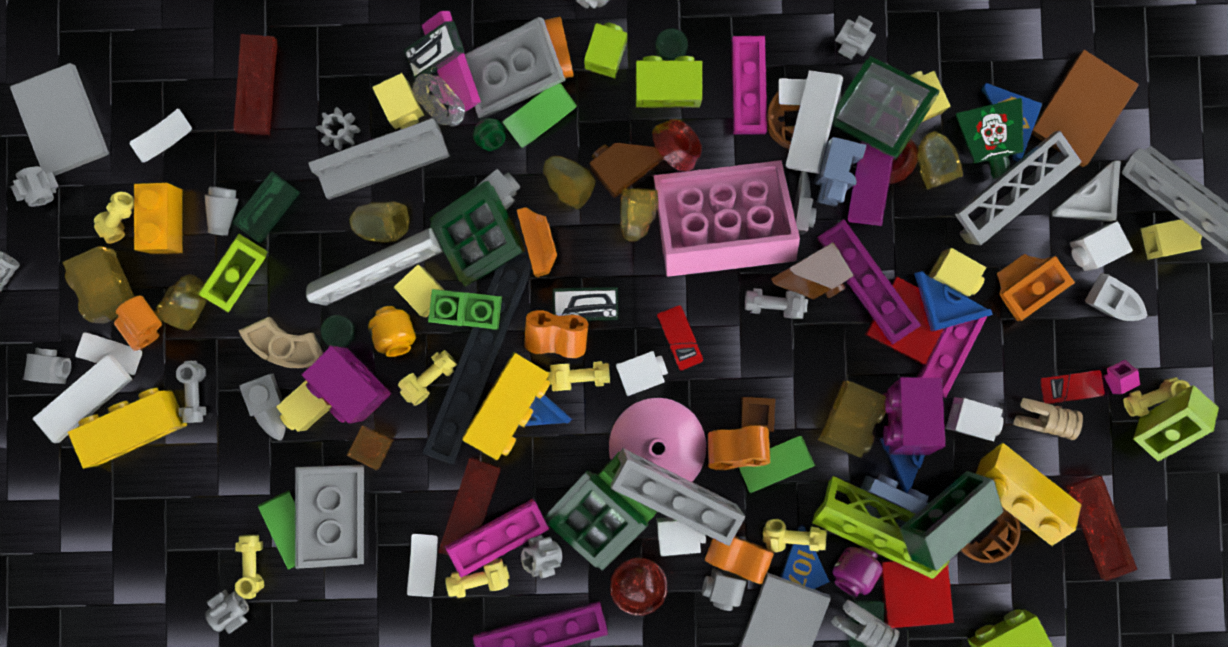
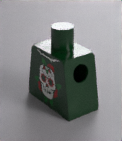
[956,98,1024,179]

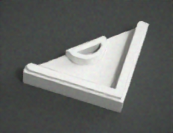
[1052,161,1121,222]

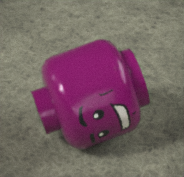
[832,546,883,597]

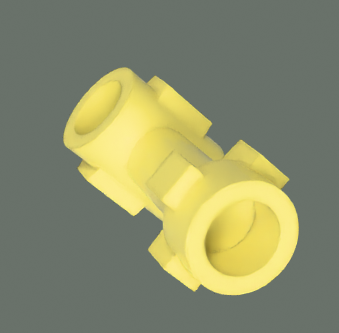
[93,192,134,244]
[398,350,457,406]
[548,361,610,391]
[1123,377,1190,417]
[763,519,827,552]
[235,534,264,599]
[445,559,510,598]

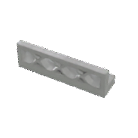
[309,118,450,200]
[955,131,1081,245]
[1122,146,1228,255]
[610,448,745,546]

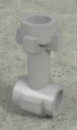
[745,288,808,319]
[176,361,206,423]

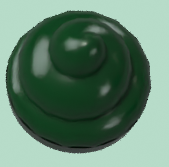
[473,118,506,151]

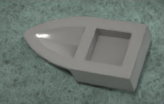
[793,171,816,235]
[1085,273,1147,321]
[239,374,286,441]

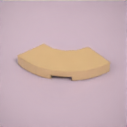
[239,317,323,368]

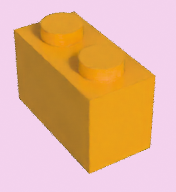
[134,183,183,254]

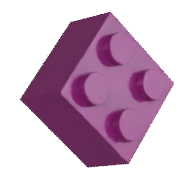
[302,346,392,424]
[882,377,945,455]

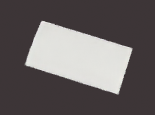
[306,228,443,306]

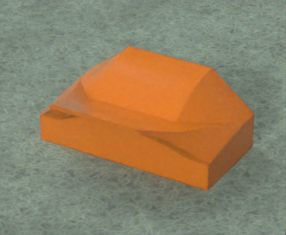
[517,207,557,277]
[997,254,1075,321]

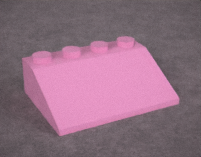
[654,160,800,277]

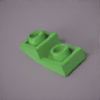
[503,83,577,148]
[428,289,502,329]
[739,436,815,493]
[258,490,295,569]

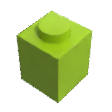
[584,23,627,78]

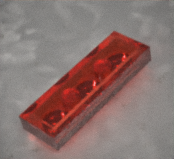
[233,34,277,135]
[438,458,501,556]
[1066,475,1138,581]

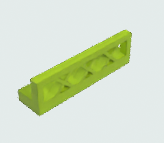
[812,476,949,579]

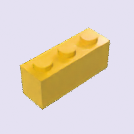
[462,352,551,460]
[68,387,187,468]
[976,443,1081,546]

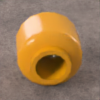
[368,306,416,357]

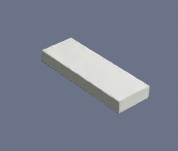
[785,71,843,174]
[33,355,133,443]

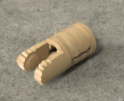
[1014,398,1083,440]

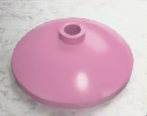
[609,398,706,482]

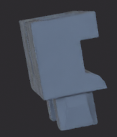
[814,137,866,206]

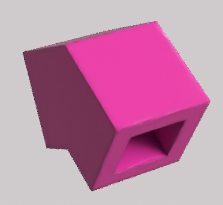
[1104,360,1140,394]

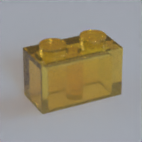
[63,246,134,324]
[818,381,886,458]

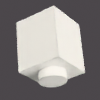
[1070,221,1133,271]
[616,351,668,396]
[946,397,1003,441]
[657,517,706,556]

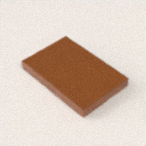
[1031,50,1139,167]

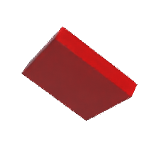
[865,277,944,365]
[879,560,954,628]

